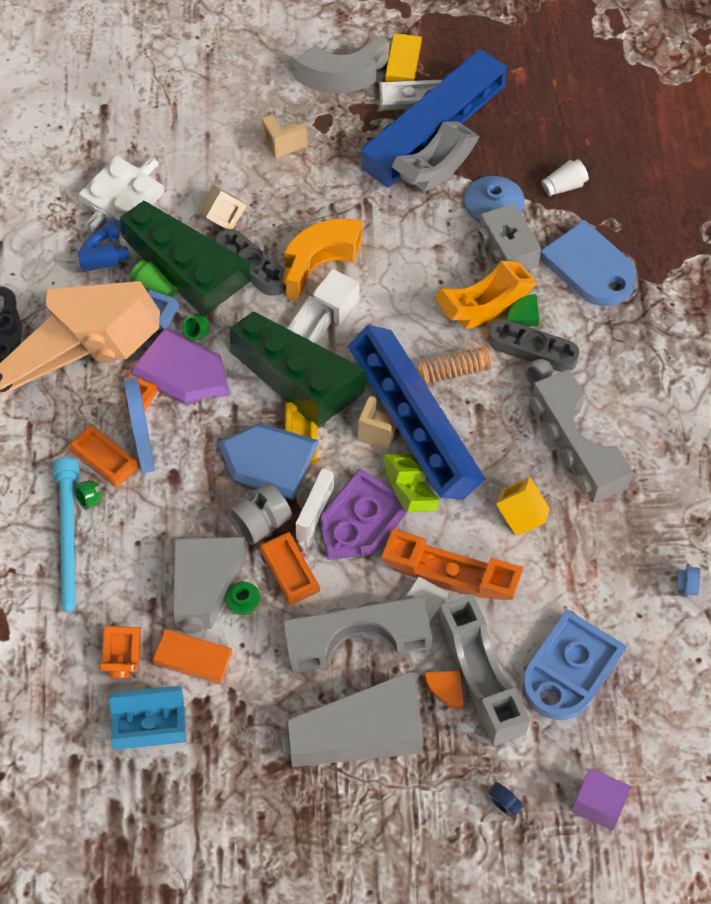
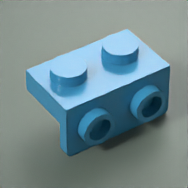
[109,686,186,750]

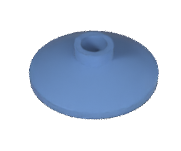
[464,176,524,222]

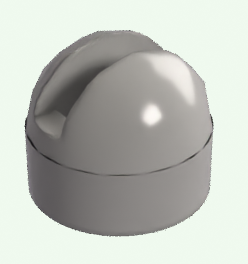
[524,359,553,386]

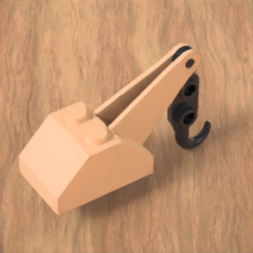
[0,281,160,395]

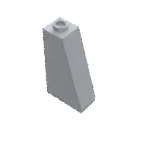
[282,672,424,767]

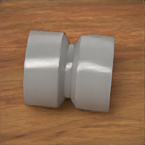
[228,482,292,545]

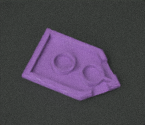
[132,328,230,404]
[320,469,407,560]

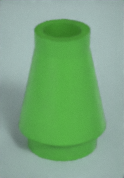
[129,260,177,298]

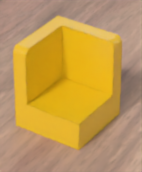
[496,476,550,536]

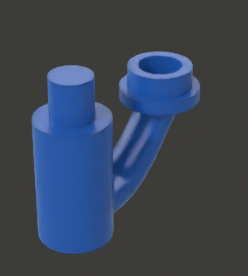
[77,219,130,272]

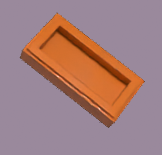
[68,424,139,488]
[259,532,320,606]
[153,629,232,685]

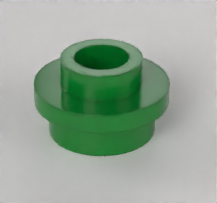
[225,581,260,616]

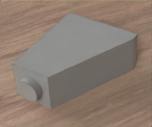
[174,537,246,633]

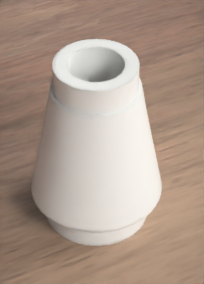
[541,159,589,197]

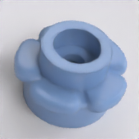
[677,563,700,598]

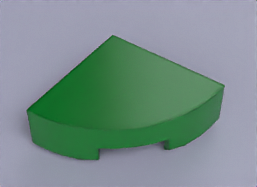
[507,294,539,327]

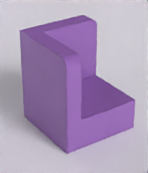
[572,769,631,830]

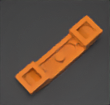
[381,529,524,600]

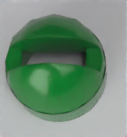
[182,314,210,340]
[74,480,103,510]

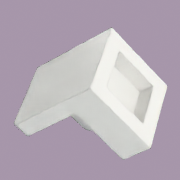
[313,269,359,325]

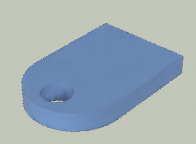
[540,220,637,306]
[124,376,155,473]
[523,609,627,720]

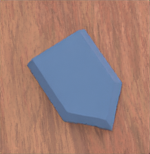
[217,423,319,500]

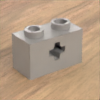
[477,203,541,271]

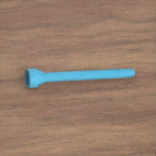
[52,458,80,613]

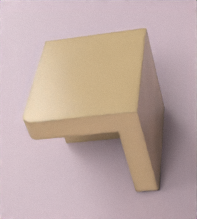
[262,114,307,158]
[199,184,247,229]
[358,396,398,451]

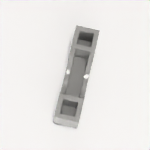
[530,369,634,503]
[438,593,530,747]
[284,595,432,673]

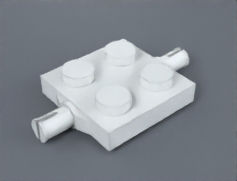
[79,155,164,232]

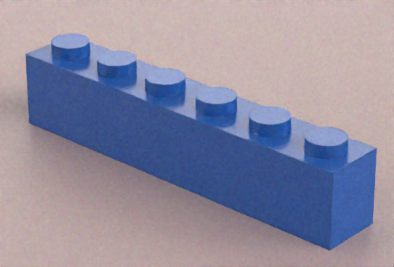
[361,49,507,188]
[347,325,486,500]

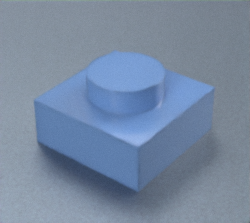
[148,290,180,330]

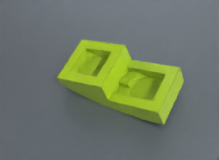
[383,454,440,513]

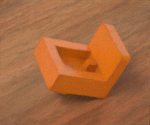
[99,625,142,678]

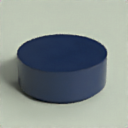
[486,782,524,817]

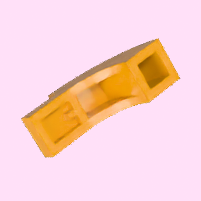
[283,219,363,301]
[434,261,537,329]

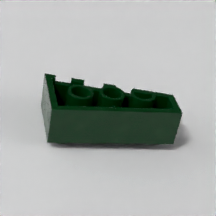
[120,200,250,316]
[230,311,366,428]

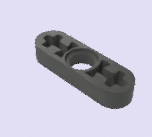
[216,229,286,296]
[489,320,579,372]

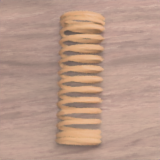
[417,346,492,385]

